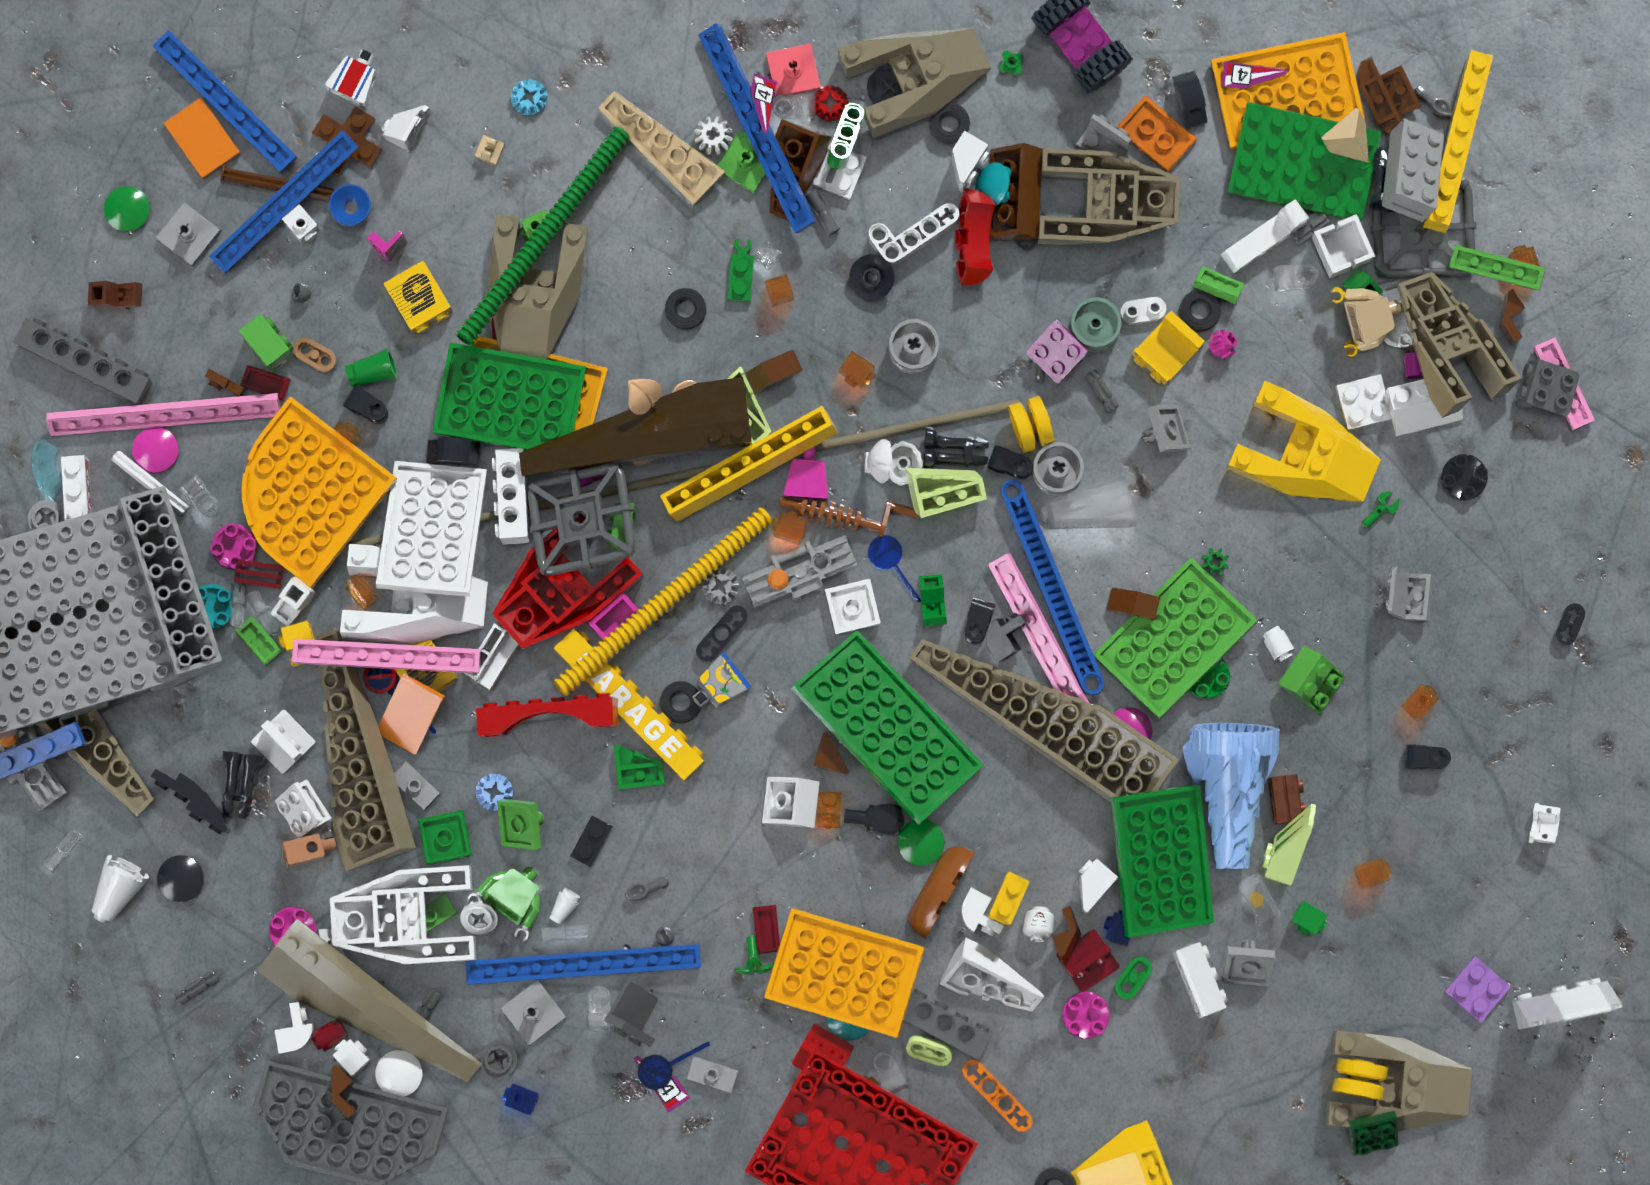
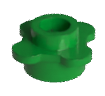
[1000,50,1024,75]

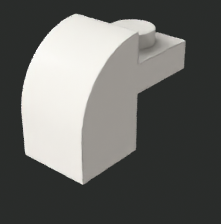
[270,577,315,626]
[961,888,1004,937]
[275,1002,315,1054]

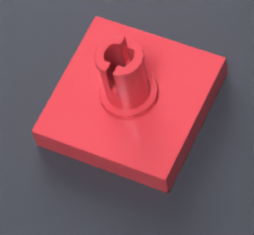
[766,43,820,98]

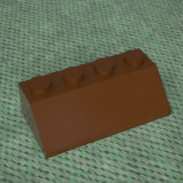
[989,143,1043,241]

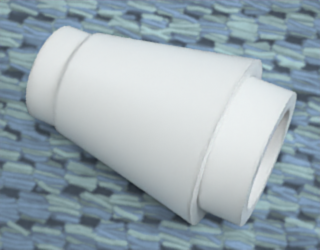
[549,888,580,924]

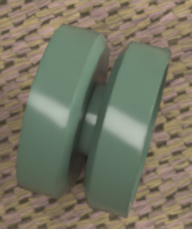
[1069,297,1122,353]

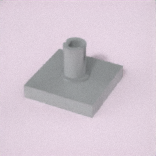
[156,202,221,267]
[1142,404,1191,452]
[1223,940,1275,987]
[500,980,566,1046]

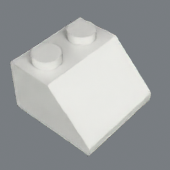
[762,777,820,828]
[1079,859,1118,915]

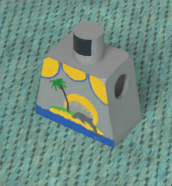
[692,652,751,708]

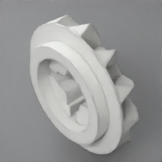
[460,900,498,935]

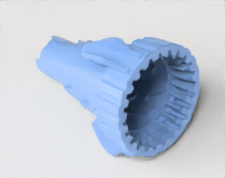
[1183,723,1279,869]

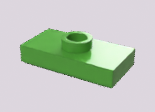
[1193,266,1244,304]
[235,616,283,666]
[425,893,457,933]

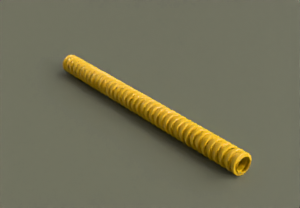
[554,507,773,696]

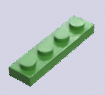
[1449,245,1546,291]

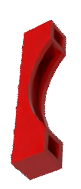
[476,693,619,738]

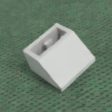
[951,131,989,193]

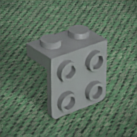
[1386,567,1434,622]

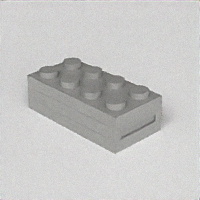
[1382,119,1444,222]

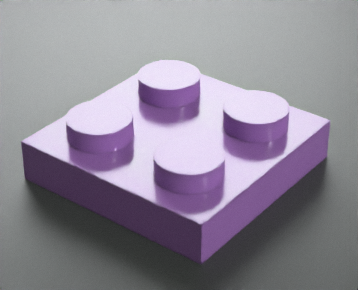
[1444,956,1511,1023]

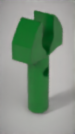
[1362,492,1399,528]

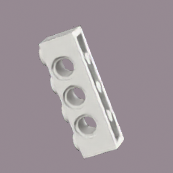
[492,448,530,545]

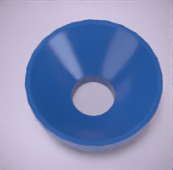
[329,184,371,226]

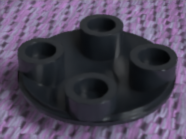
[1441,454,1488,500]
[157,855,204,902]

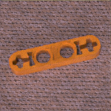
[962,1060,1032,1132]

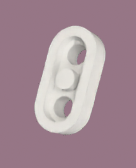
[1120,297,1166,325]

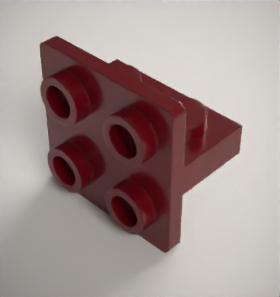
[1056,929,1120,992]

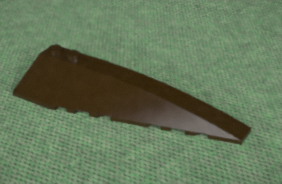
[519,377,752,476]

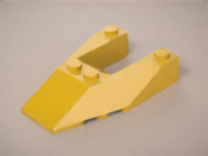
[1226,381,1381,502]

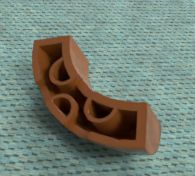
[908,847,975,939]

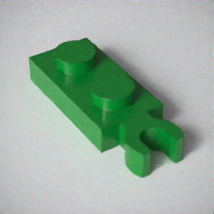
[728,239,754,302]

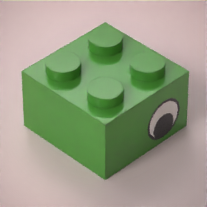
[239,314,294,373]

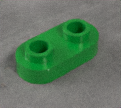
[1115,956,1152,999]

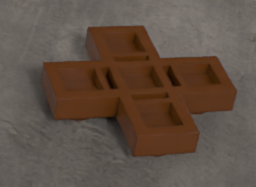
[312,106,383,177]

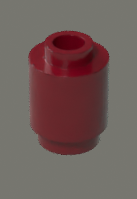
[311,1019,348,1052]

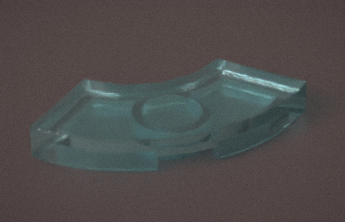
[31,438,63,501]

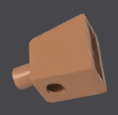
[281,834,337,869]

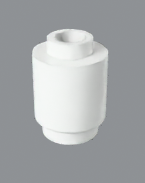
[1263,626,1295,662]

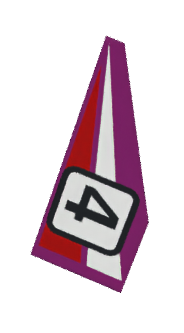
[1221,61,1287,89]
[751,73,777,134]
[633,1056,690,1112]

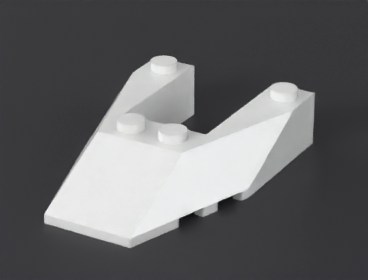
[340,544,488,645]
[330,865,477,964]
[1512,978,1622,1029]

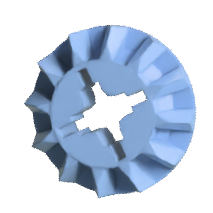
[476,774,513,811]

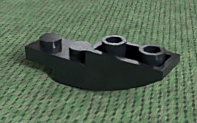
[151,768,230,834]

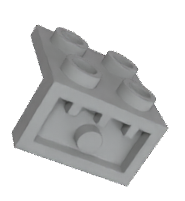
[1075,114,1131,157]

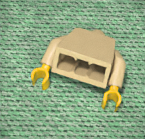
[1331,287,1401,357]

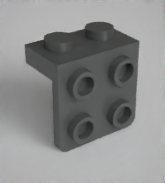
[1516,359,1580,416]
[604,981,658,1047]

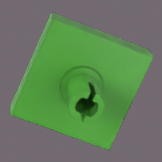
[717,130,766,194]
[497,799,544,850]

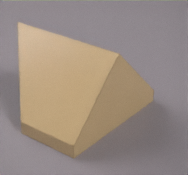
[1321,108,1369,163]

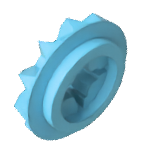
[511,78,547,115]

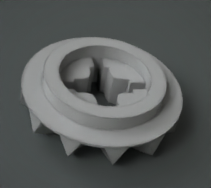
[27,500,64,530]
[702,567,739,605]

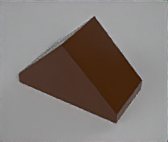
[814,731,849,776]

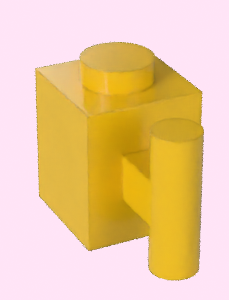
[279,621,315,667]

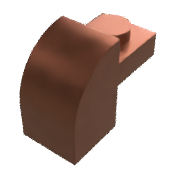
[88,281,142,310]

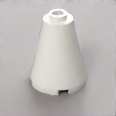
[91,855,149,923]

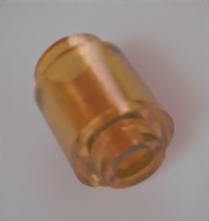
[345,574,378,610]

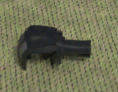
[844,804,905,836]

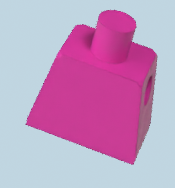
[784,447,828,500]

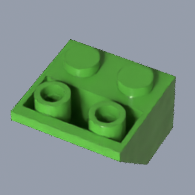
[1278,646,1346,715]

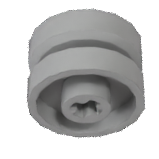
[888,319,939,374]
[1032,442,1084,497]

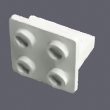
[251,710,316,774]
[275,780,332,838]

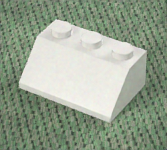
[1386,379,1464,437]
[1172,942,1228,1019]

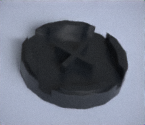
[867,65,902,105]

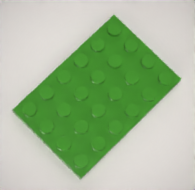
[1093,557,1258,720]

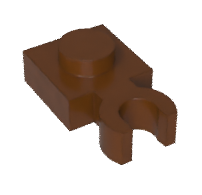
[204,369,245,397]

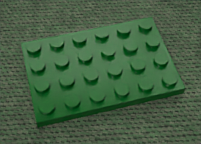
[1227,102,1382,222]
[433,342,587,450]
[1111,784,1214,938]

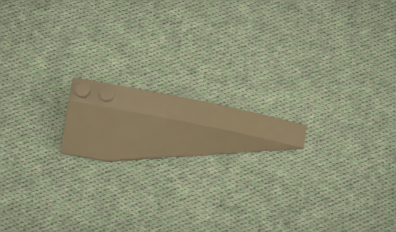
[4,621,154,816]
[317,628,416,872]
[257,919,482,1082]

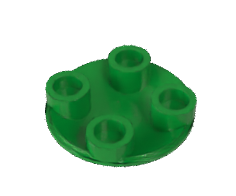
[104,186,150,231]
[1189,659,1231,699]
[898,819,945,866]

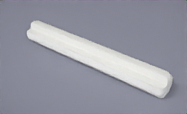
[112,451,189,515]

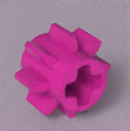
[1209,329,1238,359]

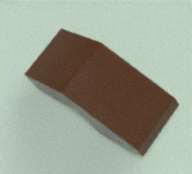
[1499,289,1525,346]
[745,350,803,393]
[1106,587,1161,621]
[1052,906,1081,964]
[332,1064,357,1118]

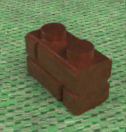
[1268,774,1306,825]

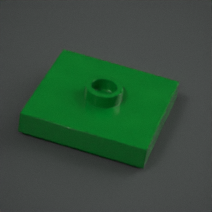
[417,810,473,865]

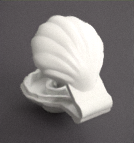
[864,439,923,485]

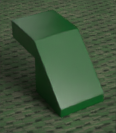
[919,574,947,626]

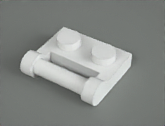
[812,143,867,201]

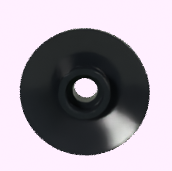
[849,254,895,300]

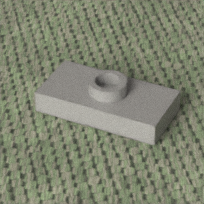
[394,762,440,810]
[687,1057,738,1093]

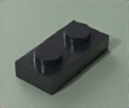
[570,816,613,868]

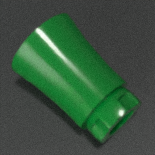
[345,348,397,387]

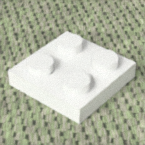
[1336,374,1393,431]
[825,579,881,635]

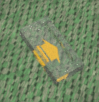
[1237,873,1280,925]

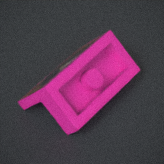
[368,231,407,262]

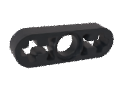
[696,605,747,662]

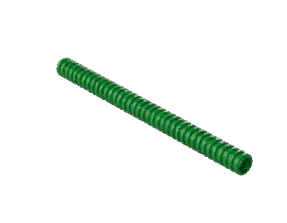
[456,126,630,345]

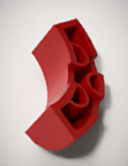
[955,188,996,286]

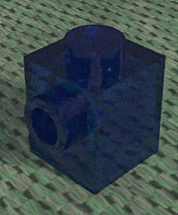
[1103,909,1130,947]
[502,1083,540,1116]

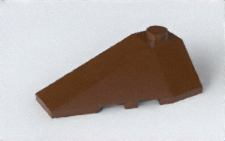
[769,119,832,221]

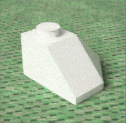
[382,105,431,152]

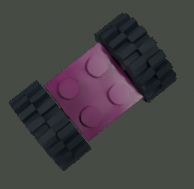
[1031,0,1133,94]

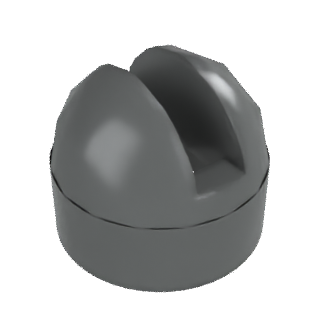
[292,283,311,302]
[656,927,675,946]

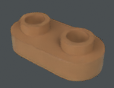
[293,337,337,373]

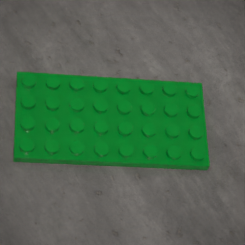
[791,630,984,825]

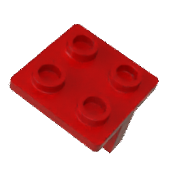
[792,1024,854,1070]

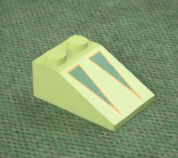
[1262,804,1316,885]

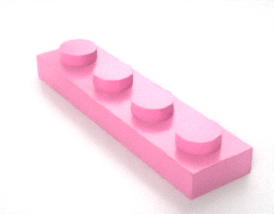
[1533,337,1595,431]

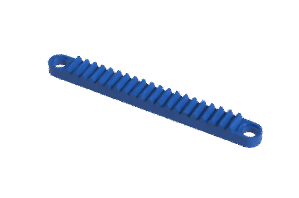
[1001,479,1104,696]

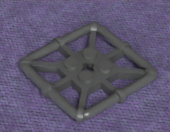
[1371,178,1477,278]
[528,463,635,576]

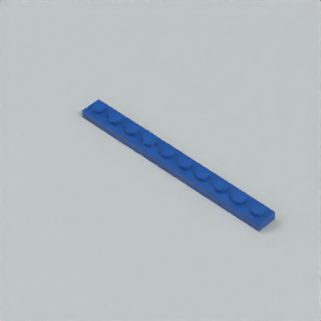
[698,23,817,233]
[465,944,701,985]

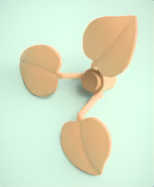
[628,379,697,467]

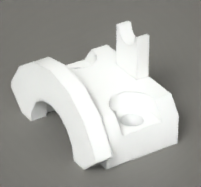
[1529,803,1561,844]

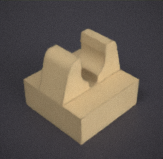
[475,135,505,166]

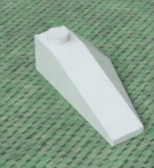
[940,938,1044,1012]

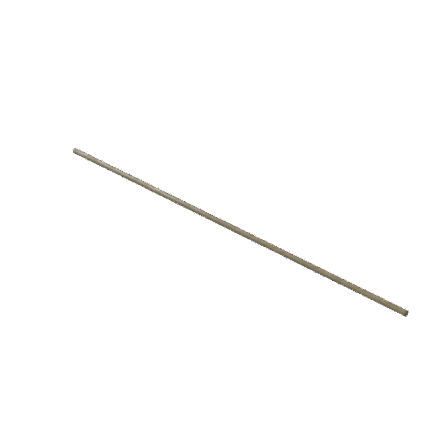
[341,399,1019,553]

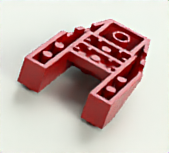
[492,513,644,649]

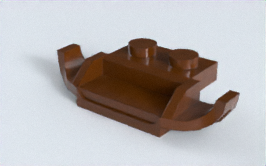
[1359,56,1422,135]

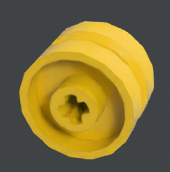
[1008,395,1055,453]
[1332,1058,1388,1101]

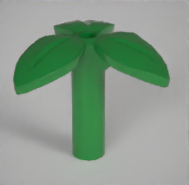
[734,936,774,975]

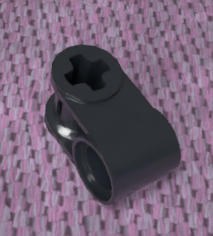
[343,385,389,424]
[987,445,1033,479]
[965,598,996,645]
[1405,745,1451,769]

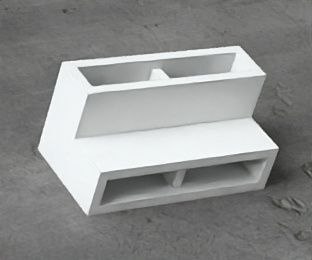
[464,623,519,690]

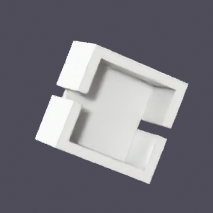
[1311,214,1375,279]

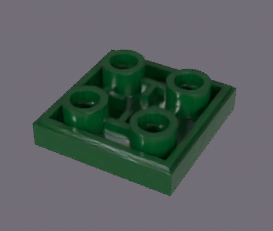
[1349,1111,1399,1156]

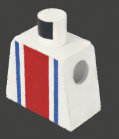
[325,49,377,109]

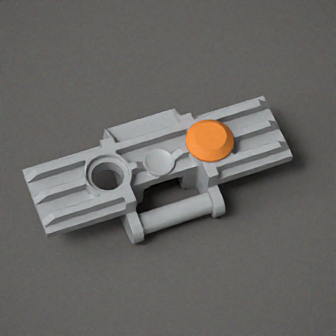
[742,535,857,608]
[0,725,67,811]

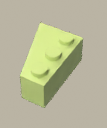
[727,366,772,444]
[905,468,987,518]

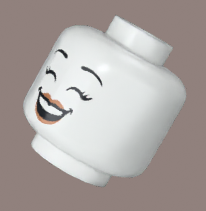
[1023,906,1055,942]

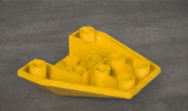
[1071,1121,1173,1185]

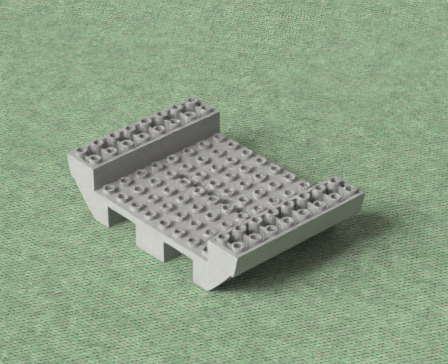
[0,485,222,739]

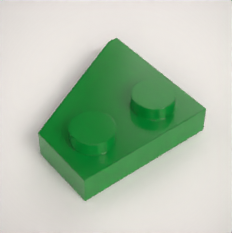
[614,745,665,790]

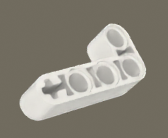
[1221,200,1309,274]
[869,203,959,266]

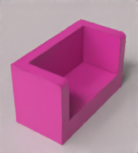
[588,592,638,641]

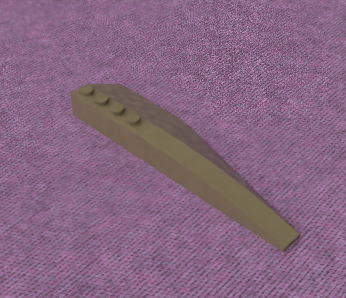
[909,639,1179,802]

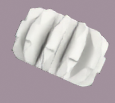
[694,117,732,156]

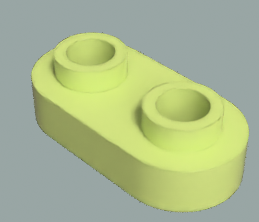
[906,1035,953,1066]

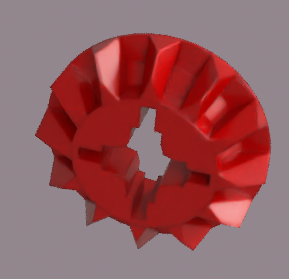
[812,85,849,121]

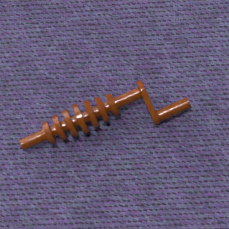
[779,496,918,537]

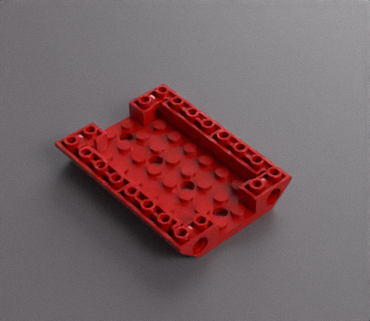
[744,1049,978,1185]

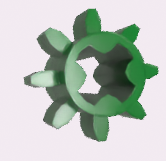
[1201,548,1229,576]

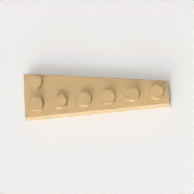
[598,91,726,205]

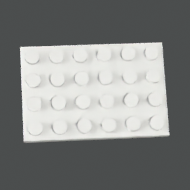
[376,461,487,597]

